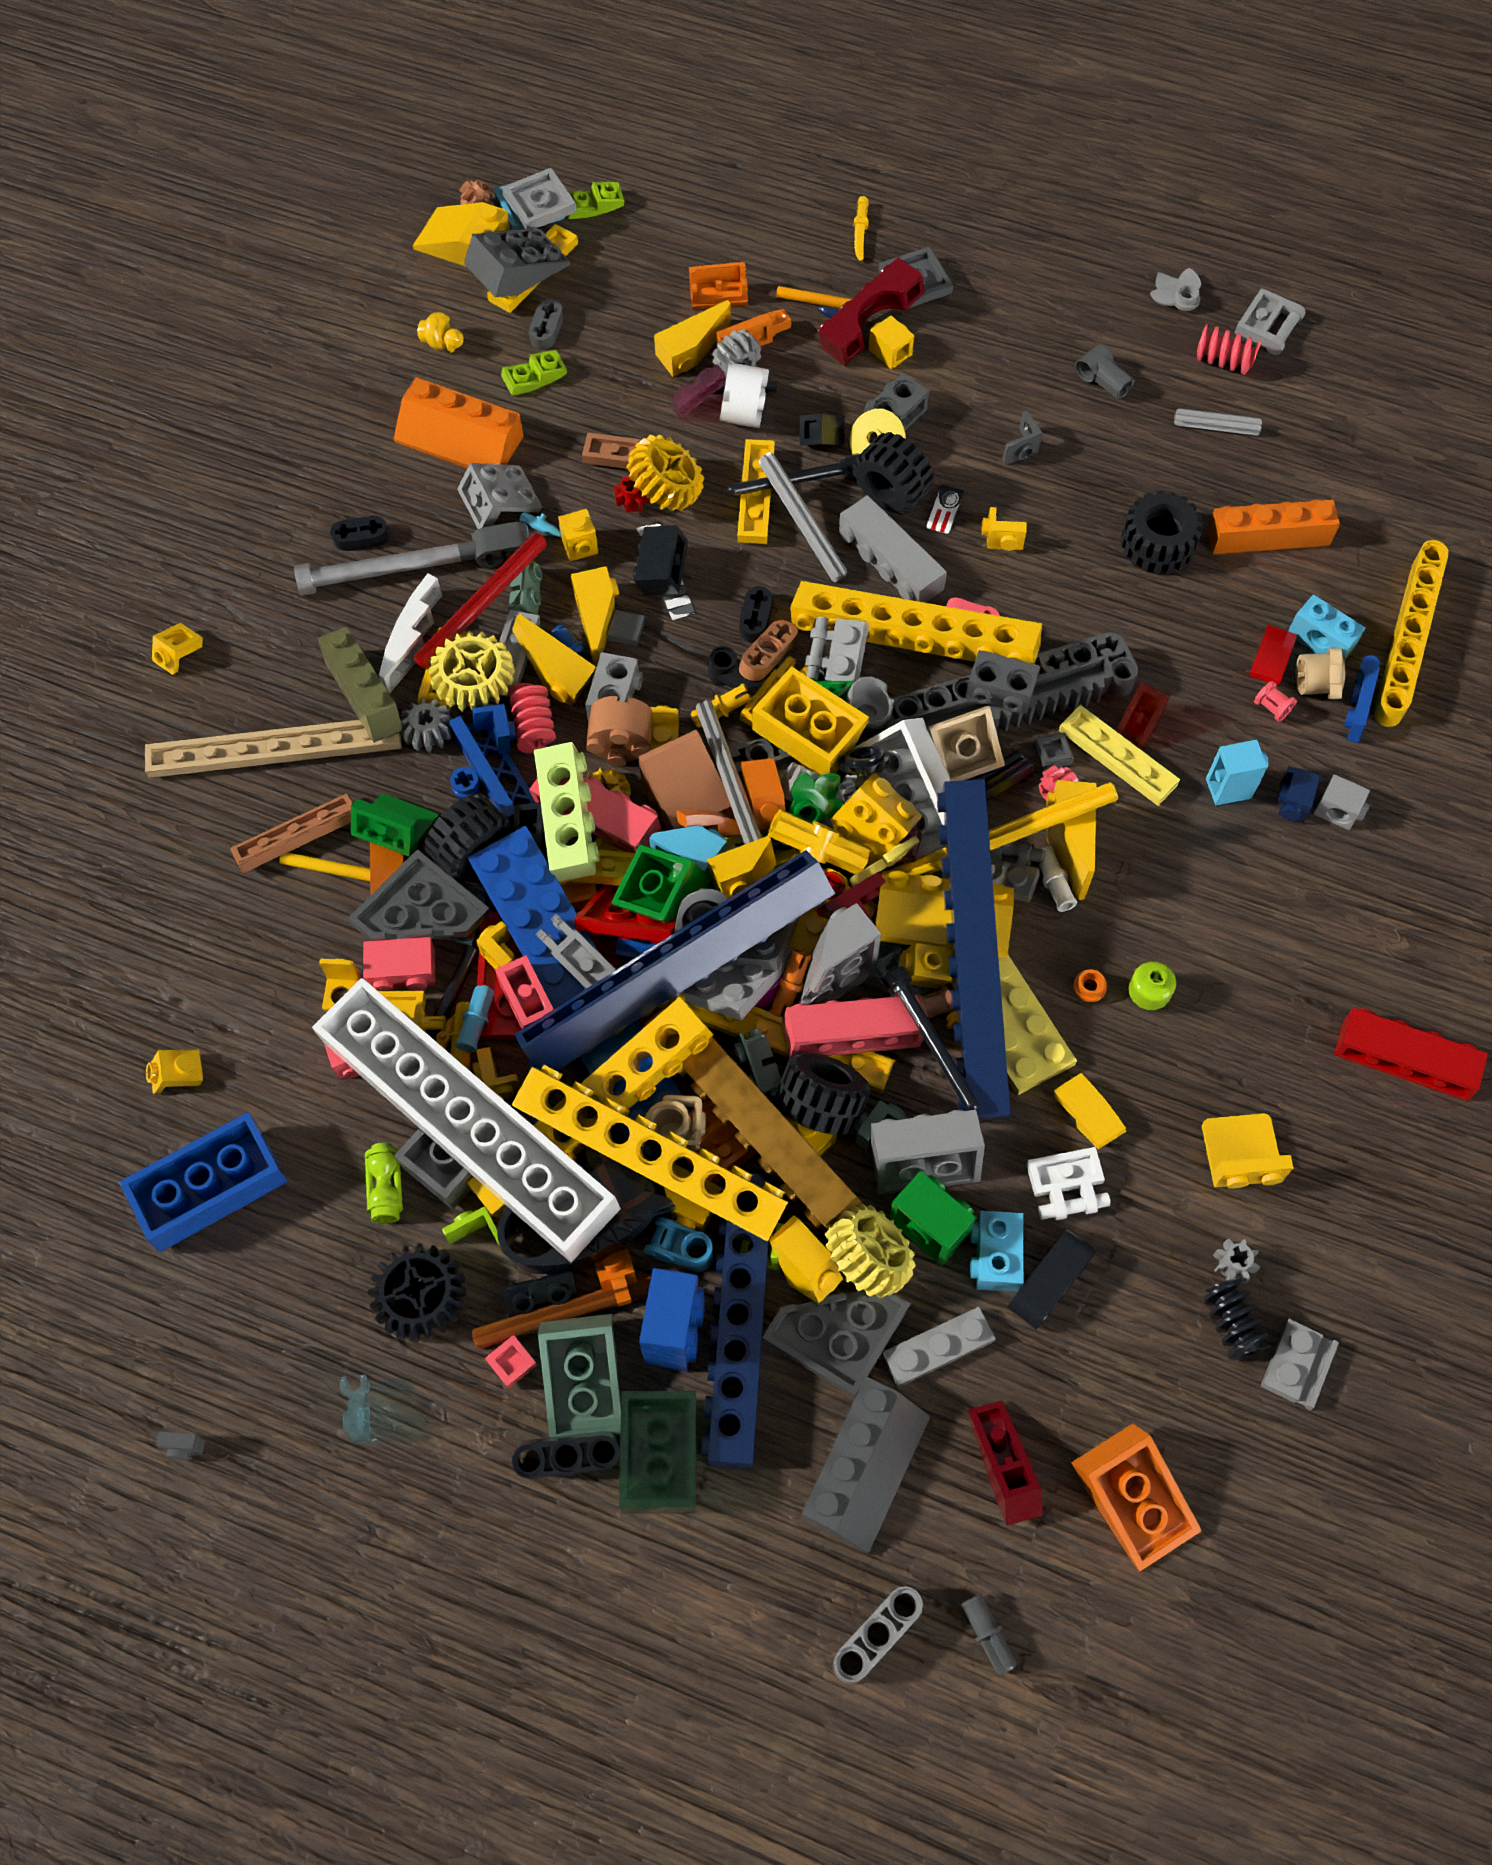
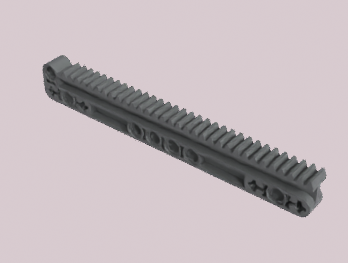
[715,632,1138,788]

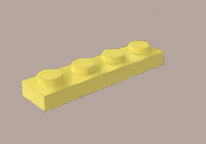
[1059,705,1180,806]

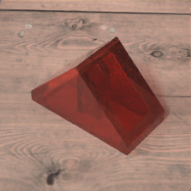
[1116,682,1170,750]

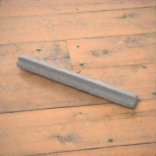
[759,452,847,582]

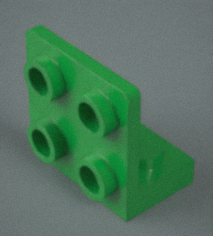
[351,793,438,857]

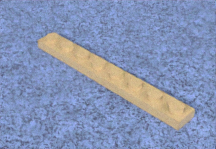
[145,720,402,778]

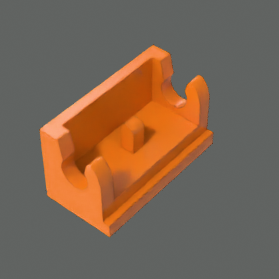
[689,262,748,311]

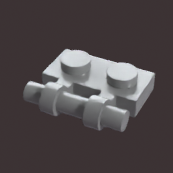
[805,617,869,681]

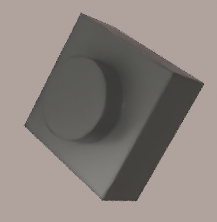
[155,1431,205,1460]

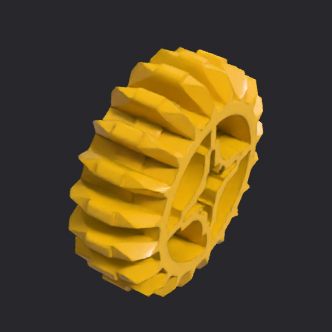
[626,434,705,512]

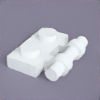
[1026,1147,1110,1221]

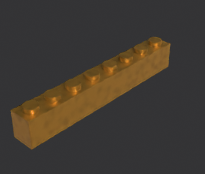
[644,998,862,1230]

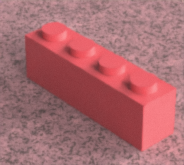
[529,776,662,853]
[781,995,923,1059]

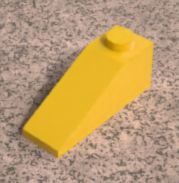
[654,300,731,377]
[571,566,619,666]
[512,613,597,706]

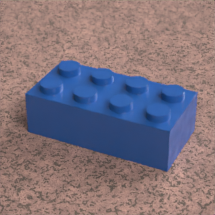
[119,1112,288,1252]

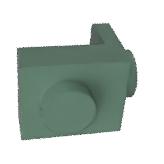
[855,1100,908,1151]

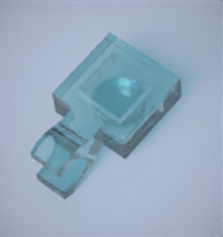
[340,1374,371,1444]

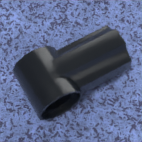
[708,646,768,697]

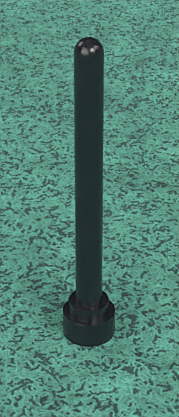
[727,453,860,496]
[882,966,979,1111]

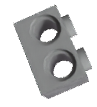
[586,652,643,721]

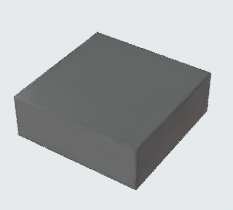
[607,610,645,647]
[1033,732,1074,771]

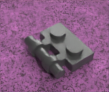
[990,843,1046,902]

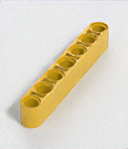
[1374,540,1449,727]

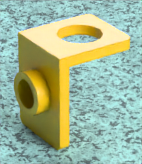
[319,958,361,1012]

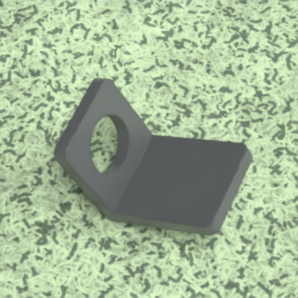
[1002,410,1043,465]

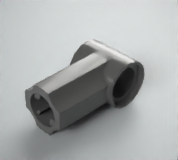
[1075,345,1135,399]

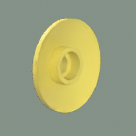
[849,409,906,454]

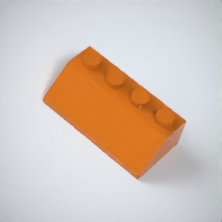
[394,377,524,468]

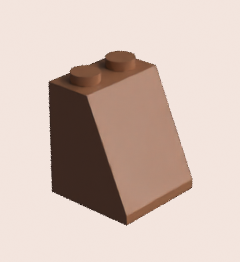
[639,730,734,831]

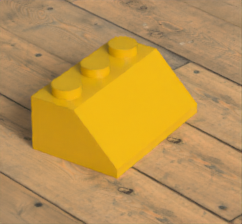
[752,666,869,774]

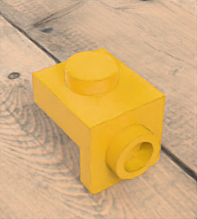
[982,507,1026,551]
[473,1047,521,1100]
[146,1050,203,1094]

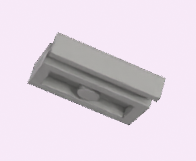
[1260,1319,1339,1410]

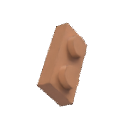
[582,432,642,469]

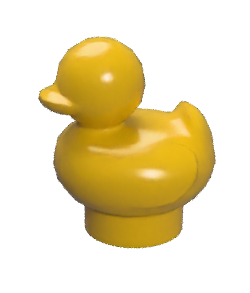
[417,312,464,353]

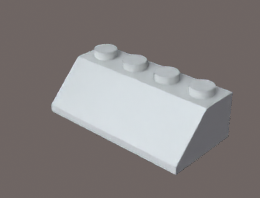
[854,718,950,863]

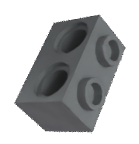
[864,373,930,435]
[966,650,1040,714]

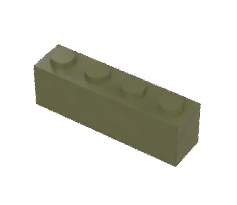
[318,626,403,743]

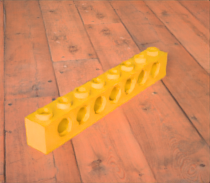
[790,581,1042,664]
[467,997,714,1218]
[512,1065,788,1242]

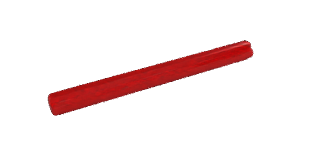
[414,532,547,669]

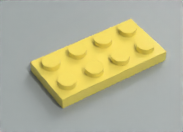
[948,955,1077,1096]

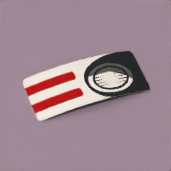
[927,485,964,534]

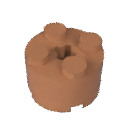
[586,696,653,767]

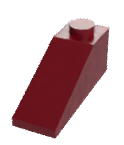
[968,1400,1043,1526]

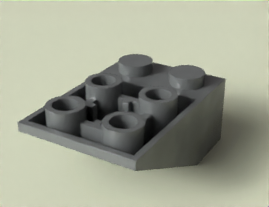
[464,228,571,298]

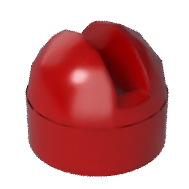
[825,871,846,900]

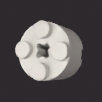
[720,363,769,428]

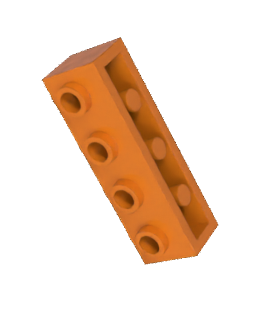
[1207,499,1340,555]

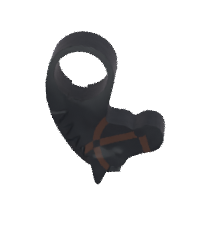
[497,1139,676,1275]

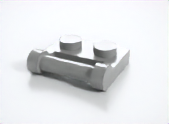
[1235,288,1306,355]

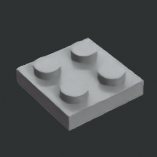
[502,168,577,230]

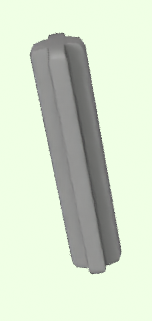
[1174,408,1262,436]

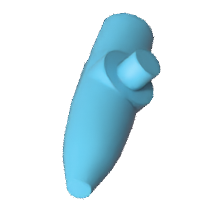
[520,512,561,537]

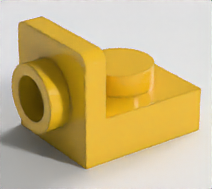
[152,623,203,675]
[650,706,680,751]
[476,921,515,969]

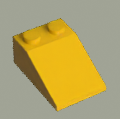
[413,202,510,267]
[1044,780,1096,900]

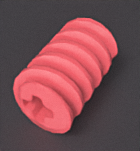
[1197,324,1262,375]
[508,683,556,754]

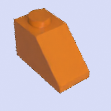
[741,758,786,830]

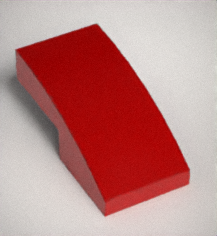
[1249,624,1297,686]

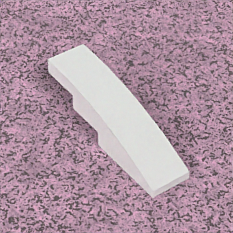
[379,573,442,694]

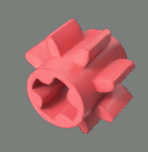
[1039,765,1079,801]

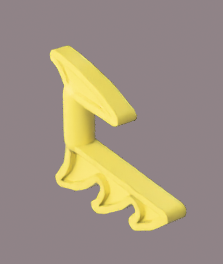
[849,835,920,887]

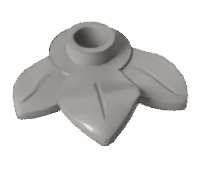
[1150,268,1201,311]

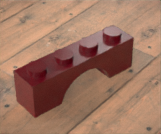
[818,257,925,366]

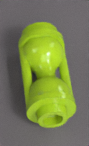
[365,1143,403,1224]

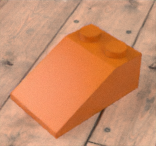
[1071,1423,1202,1571]

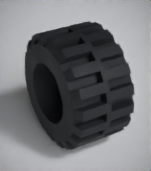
[853,432,934,515]
[1121,491,1203,574]
[425,794,513,882]
[775,1053,871,1135]

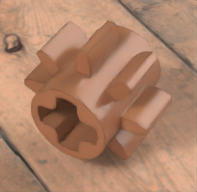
[459,179,494,205]

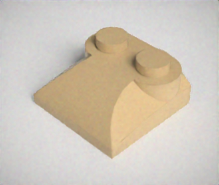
[928,706,1005,781]

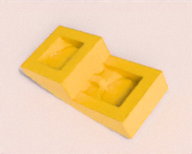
[1054,1073,1126,1150]

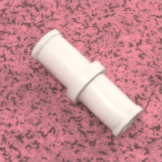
[1037,846,1077,912]

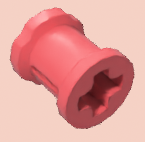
[1254,681,1297,722]

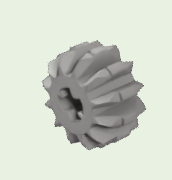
[712,329,762,377]
[400,698,452,753]

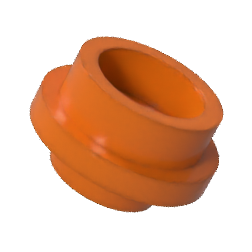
[1073,969,1107,1002]

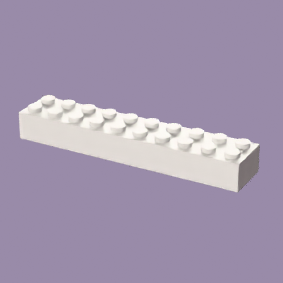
[312,978,620,1262]

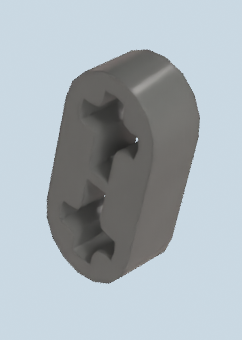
[529,299,563,350]

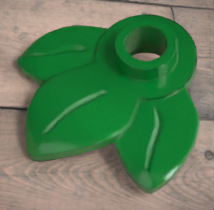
[789,772,845,823]

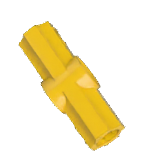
[768,809,871,874]

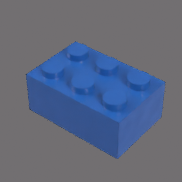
[639,1268,706,1372]

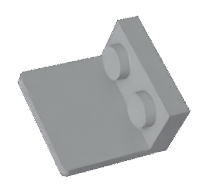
[457,463,542,529]

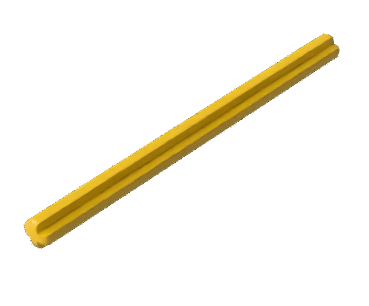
[877,782,1118,894]

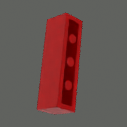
[1334,1008,1488,1101]

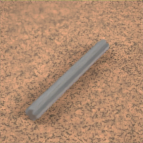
[696,700,762,844]

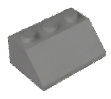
[871,1110,985,1196]

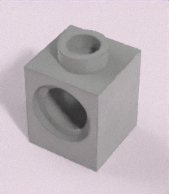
[1314,774,1370,830]

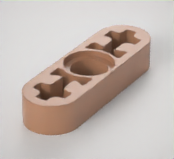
[739,620,798,681]

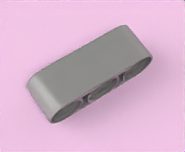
[833,1586,923,1684]

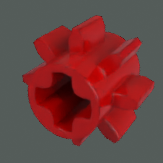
[614,476,650,513]

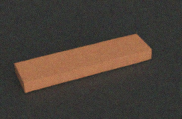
[230,793,354,874]

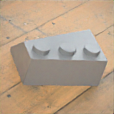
[794,903,881,1005]

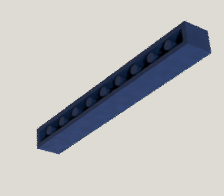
[937,779,1011,1120]
[514,850,835,1072]

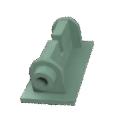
[508,561,543,615]
[733,1028,781,1097]

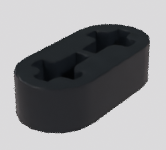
[330,516,389,551]
[739,586,772,643]

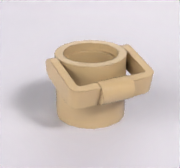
[1295,648,1345,699]
[645,1095,706,1160]

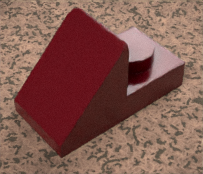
[816,871,886,923]

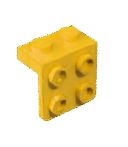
[830,773,922,868]
[1202,1113,1293,1189]

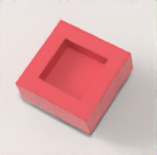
[485,1335,537,1389]

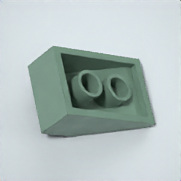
[538,1314,624,1437]

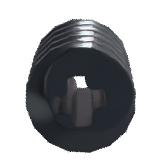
[1203,1277,1271,1360]

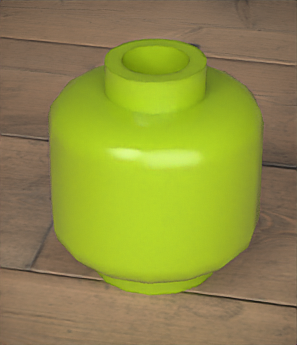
[1129,961,1176,1010]

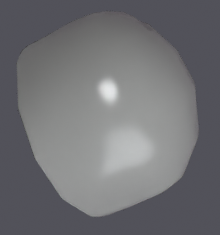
[845,676,894,729]

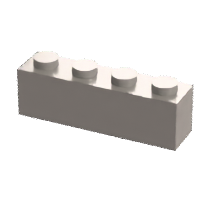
[839,495,947,603]

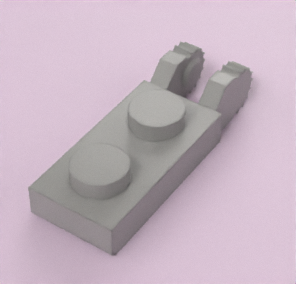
[536,914,616,989]

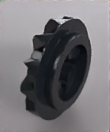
[839,747,891,777]

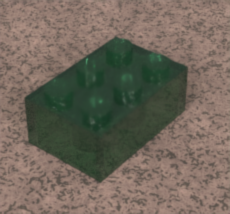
[619,1391,697,1514]

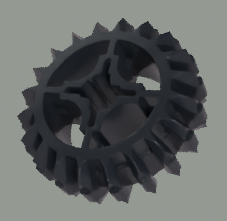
[368,1243,467,1342]

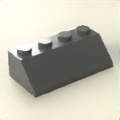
[800,1376,931,1554]

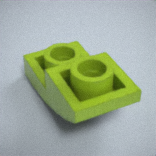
[568,182,625,219]
[501,350,567,396]

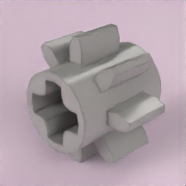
[1213,1239,1260,1284]

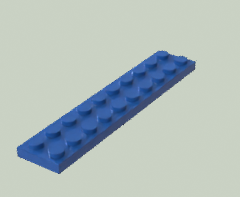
[467,826,690,1140]

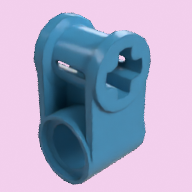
[643,1217,715,1272]

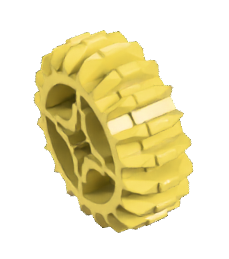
[429,630,515,712]
[825,1203,916,1298]

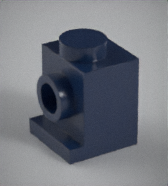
[1276,766,1320,822]

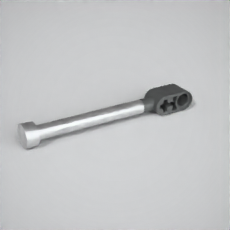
[294,522,530,596]

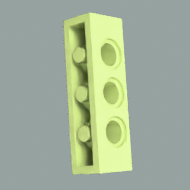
[534,742,600,882]

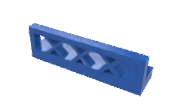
[449,716,535,828]

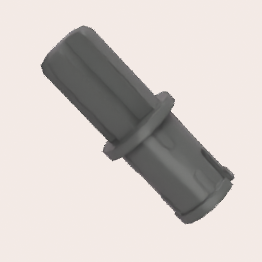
[960,1593,1017,1675]

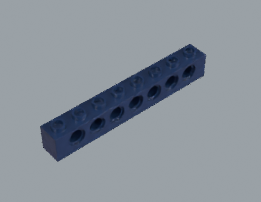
[701,1173,773,1470]

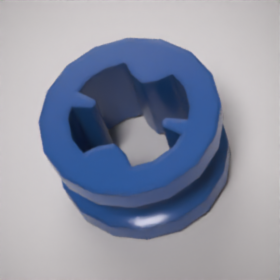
[450,767,480,799]

